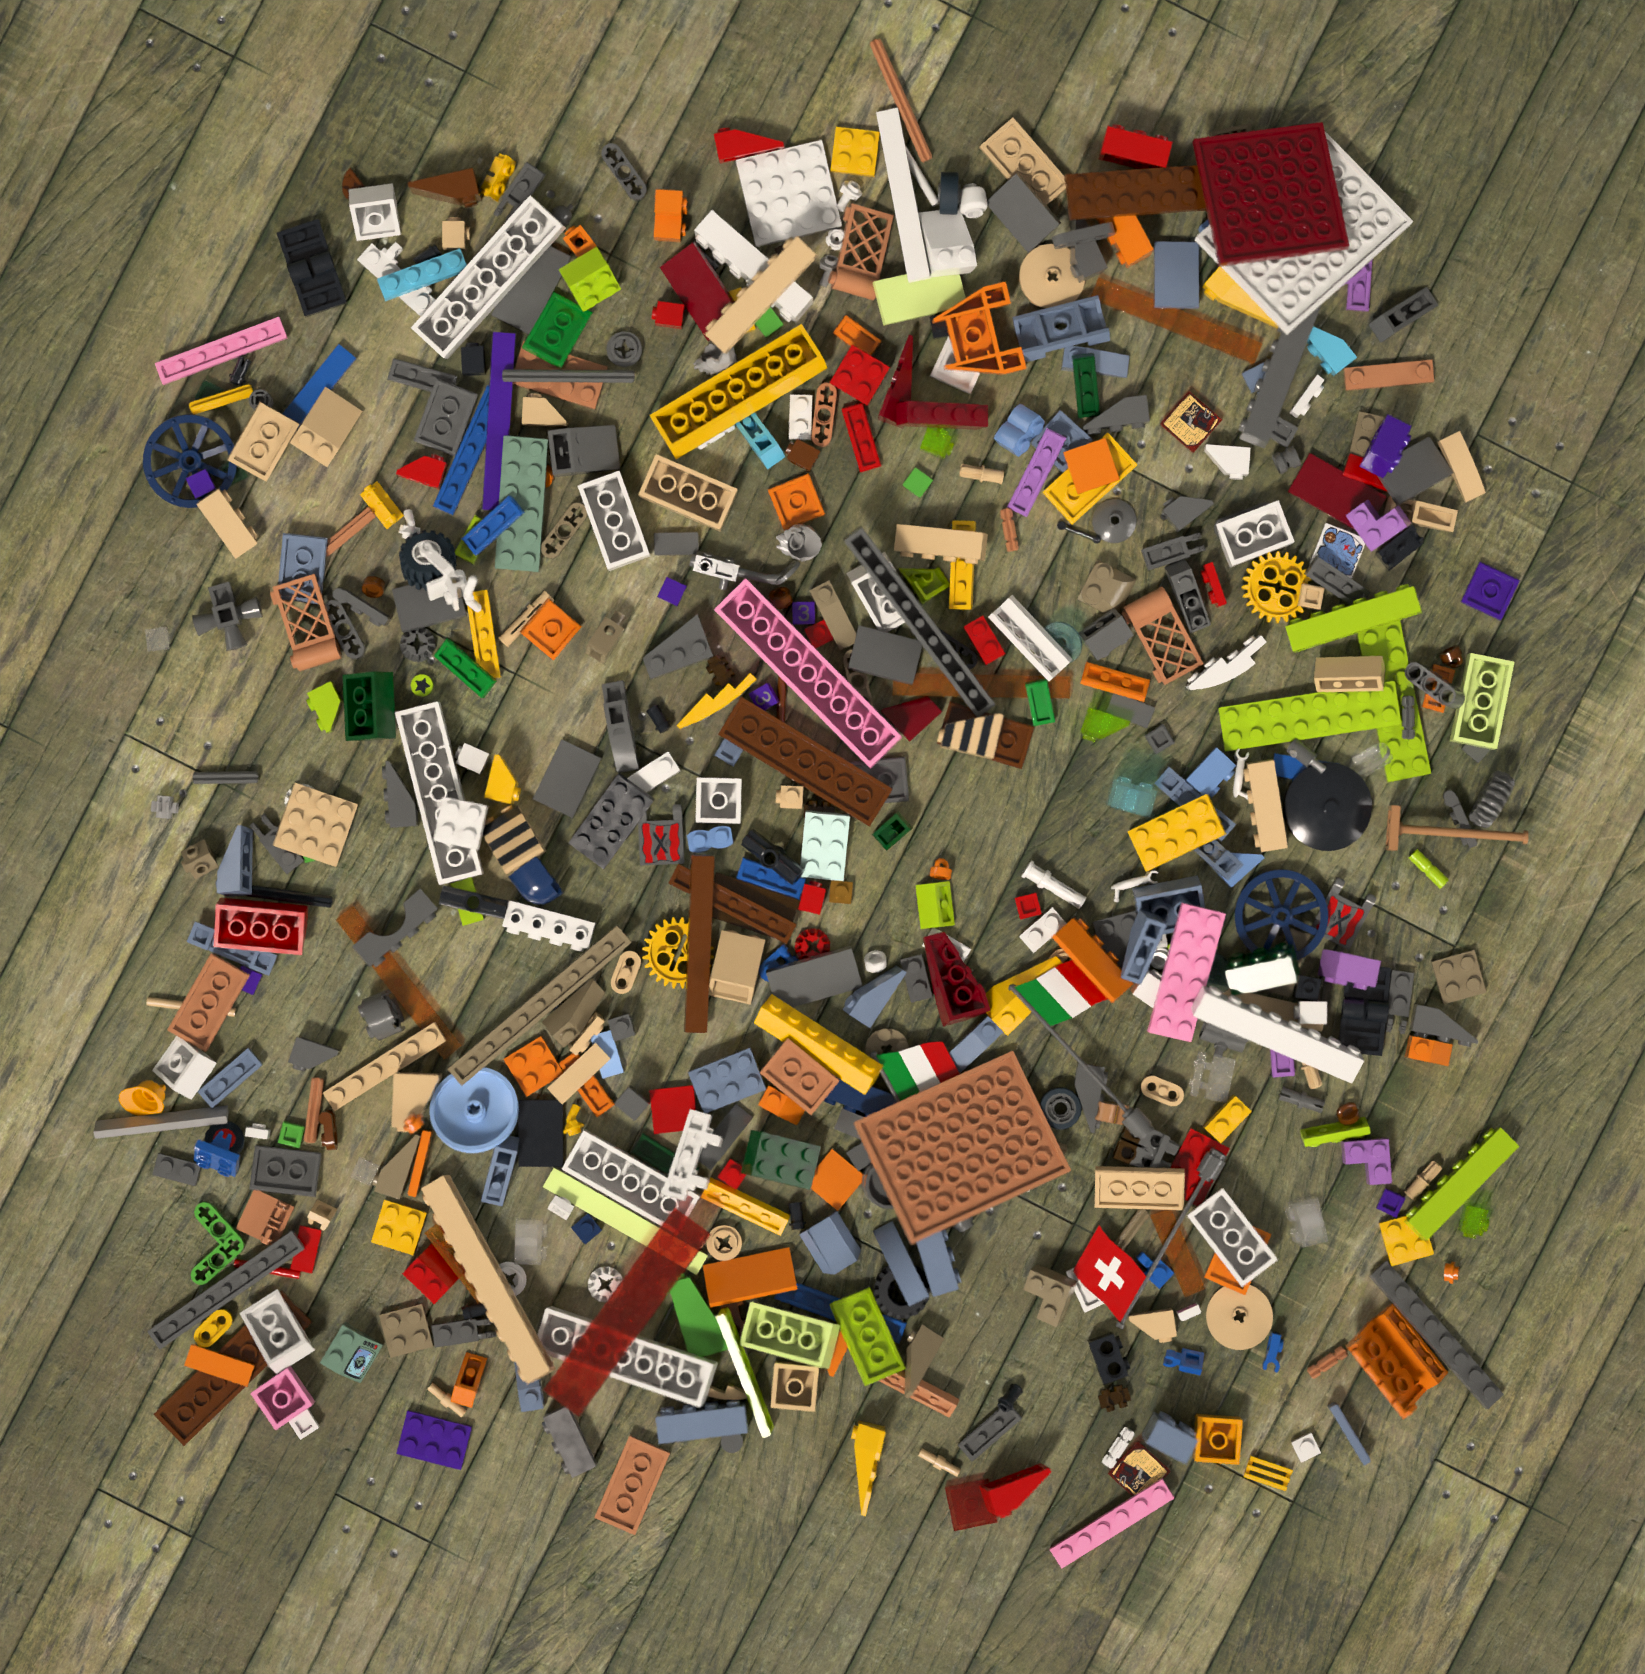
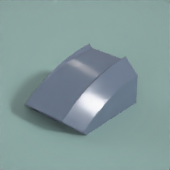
[799,1210,861,1275]

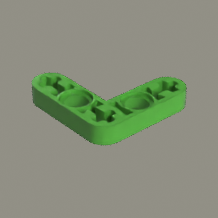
[191,1202,245,1285]

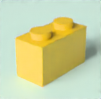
[1203,1095,1252,1143]

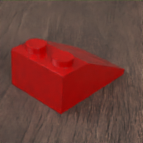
[979,1463,1051,1518]

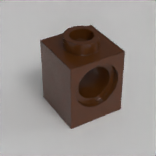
[785,439,820,473]

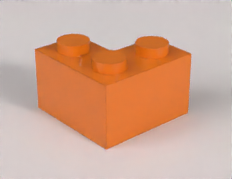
[654,189,688,242]

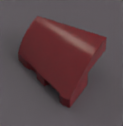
[881,696,942,742]

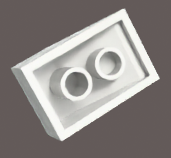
[918,208,977,277]
[846,552,905,632]
[240,1289,315,1374]

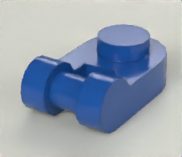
[759,944,798,982]

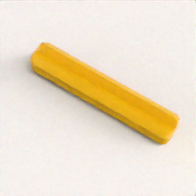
[189,384,253,415]

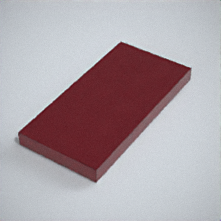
[660,242,735,341]
[1288,453,1387,531]

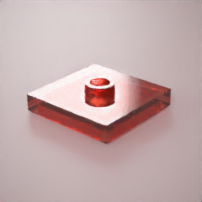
[945,1478,997,1531]

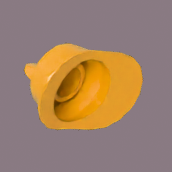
[119,1080,166,1116]

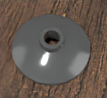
[1092,499,1136,543]

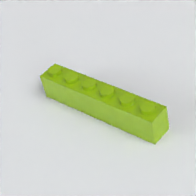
[1285,584,1422,653]
[1404,1127,1519,1241]

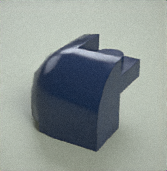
[509,856,564,904]

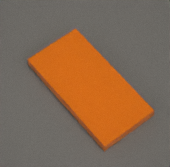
[703,1247,797,1307]

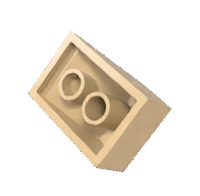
[289,387,363,467]

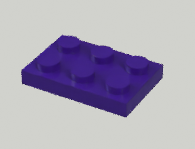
[396,1410,472,1470]

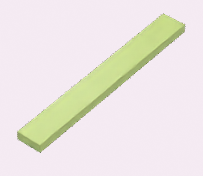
[543,1167,708,1275]

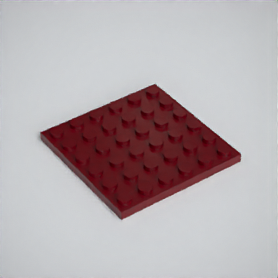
[1193,122,1350,267]

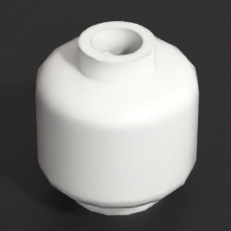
[958,183,988,218]

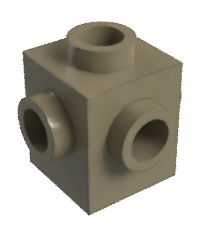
[181,839,219,879]

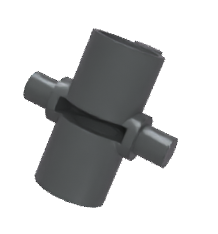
[1199,1021,1249,1058]

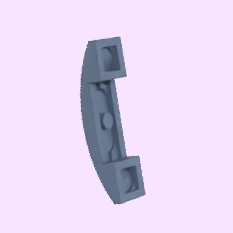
[1154,767,1236,842]
[1194,840,1243,880]
[187,921,278,976]
[873,1221,929,1306]

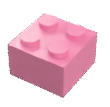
[250,1366,315,1430]

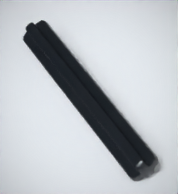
[246,885,333,908]

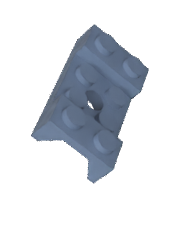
[1012,295,1110,363]

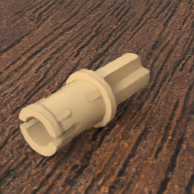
[959,464,1004,484]
[1301,1062,1322,1089]
[1404,1161,1442,1201]

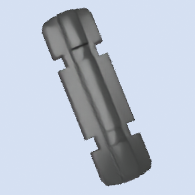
[1402,696,1415,739]

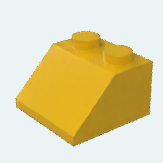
[484,754,521,805]

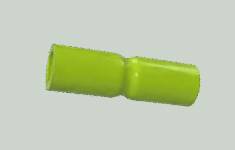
[1408,849,1449,889]

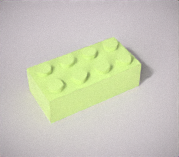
[1450,653,1514,750]
[739,1302,841,1369]

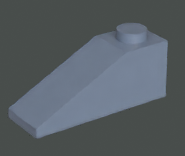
[1061,346,1129,378]
[216,825,253,897]
[1120,910,1167,985]
[843,966,907,1028]
[949,1016,1003,1073]
[481,1135,519,1206]
[514,1361,545,1412]

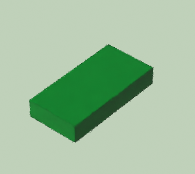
[1025,679,1055,726]

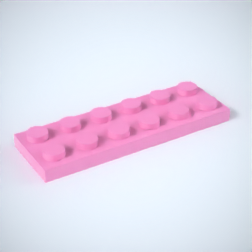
[1147,902,1225,1042]

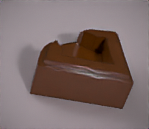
[342,168,365,200]

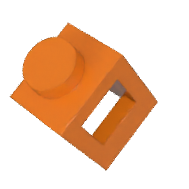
[563,225,597,258]

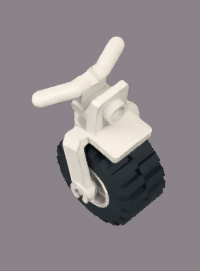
[399,530,482,612]

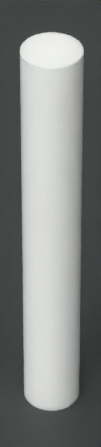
[905,145,938,206]

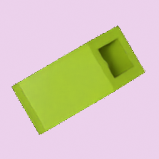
[306,681,343,734]

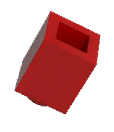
[652,301,685,329]
[798,881,826,915]
[718,1158,746,1190]

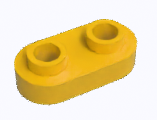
[194,1309,233,1347]

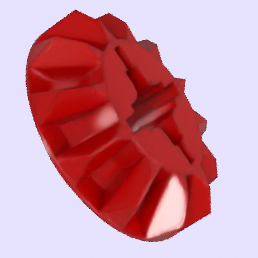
[795,929,830,960]

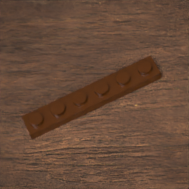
[668,864,797,944]

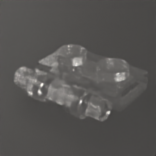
[1189,1052,1236,1103]

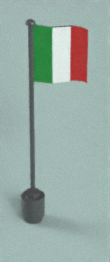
[1008,960,1154,1140]
[869,1042,974,1233]

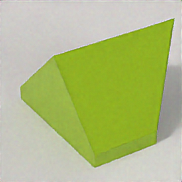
[898,567,950,605]

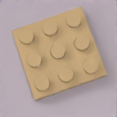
[273,782,358,867]

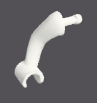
[1233,748,1249,800]
[1111,871,1158,902]

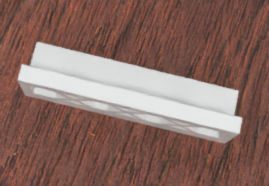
[989,595,1073,681]

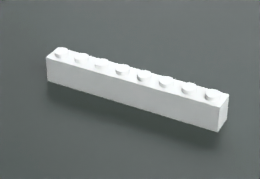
[1191,986,1364,1083]

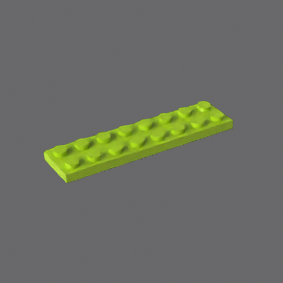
[1357,620,1431,783]
[1218,681,1402,752]

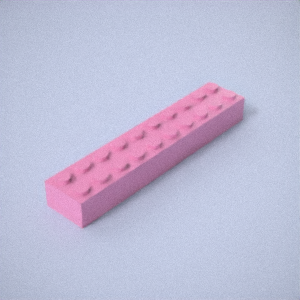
[714,578,902,768]

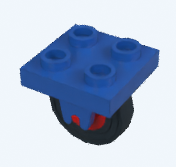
[194,1121,244,1177]

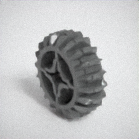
[1469,770,1514,829]

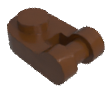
[318,1110,338,1151]

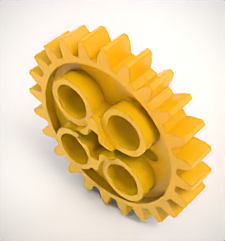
[1241,551,1312,624]
[642,917,714,989]

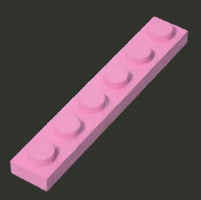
[155,317,288,385]
[1050,1478,1174,1568]

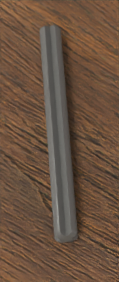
[502,369,635,383]

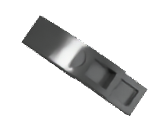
[602,680,639,773]

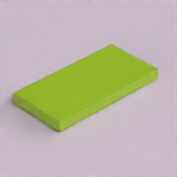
[829,1287,906,1386]

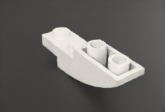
[1185,635,1266,690]

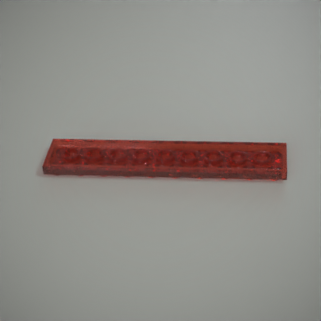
[543,1208,712,1417]

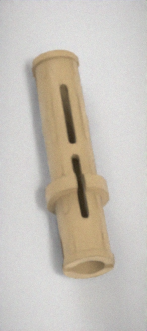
[498,591,554,647]

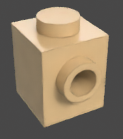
[442,217,470,251]
[776,785,803,809]

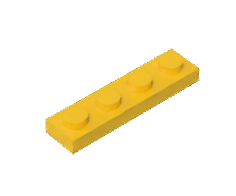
[949,521,976,610]
[467,590,501,678]
[701,1177,791,1236]

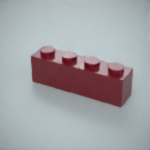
[896,401,988,430]

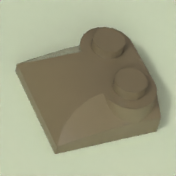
[1077,560,1136,614]

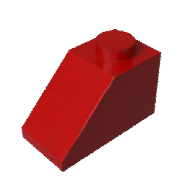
[396,454,448,490]

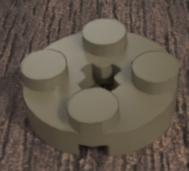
[865,1028,909,1059]

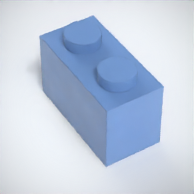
[1185,747,1236,798]

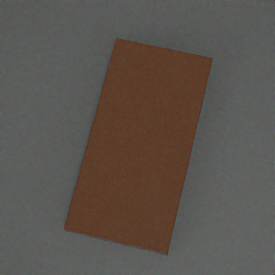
[937,701,1034,769]

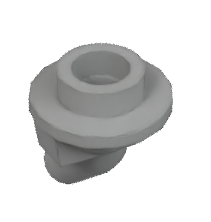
[819,255,838,287]

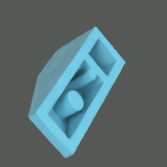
[735,412,785,470]

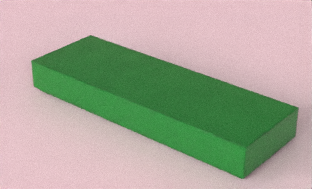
[434,639,497,698]

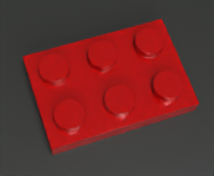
[1170,1128,1230,1206]

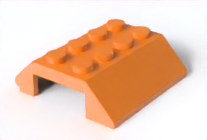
[1346,1303,1448,1419]

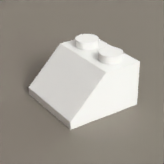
[349,183,401,241]
[152,1036,217,1100]

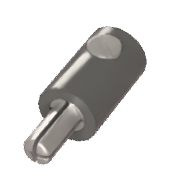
[1287,739,1326,773]

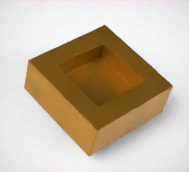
[829,880,853,904]

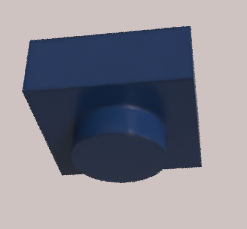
[571,1213,602,1244]

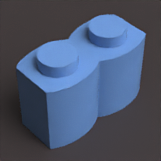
[994,403,1045,457]
[687,826,734,853]

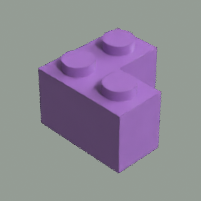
[1345,500,1411,552]
[1317,949,1381,990]
[1341,1137,1392,1185]

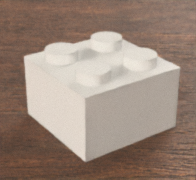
[696,778,742,824]
[433,797,488,850]

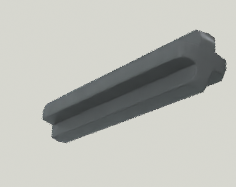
[193,771,259,784]

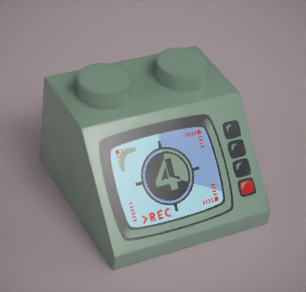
[320,1322,383,1383]

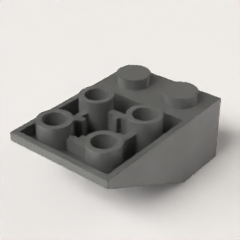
[548,425,620,477]

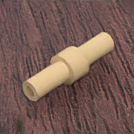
[427,1383,467,1418]
[918,1448,961,1477]

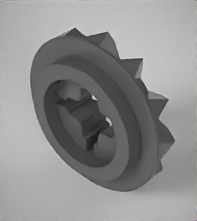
[607,332,642,367]
[400,628,435,662]

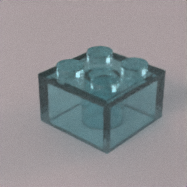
[1104,776,1157,817]

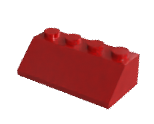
[213,897,308,955]

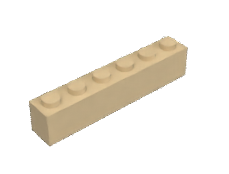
[705,237,818,354]

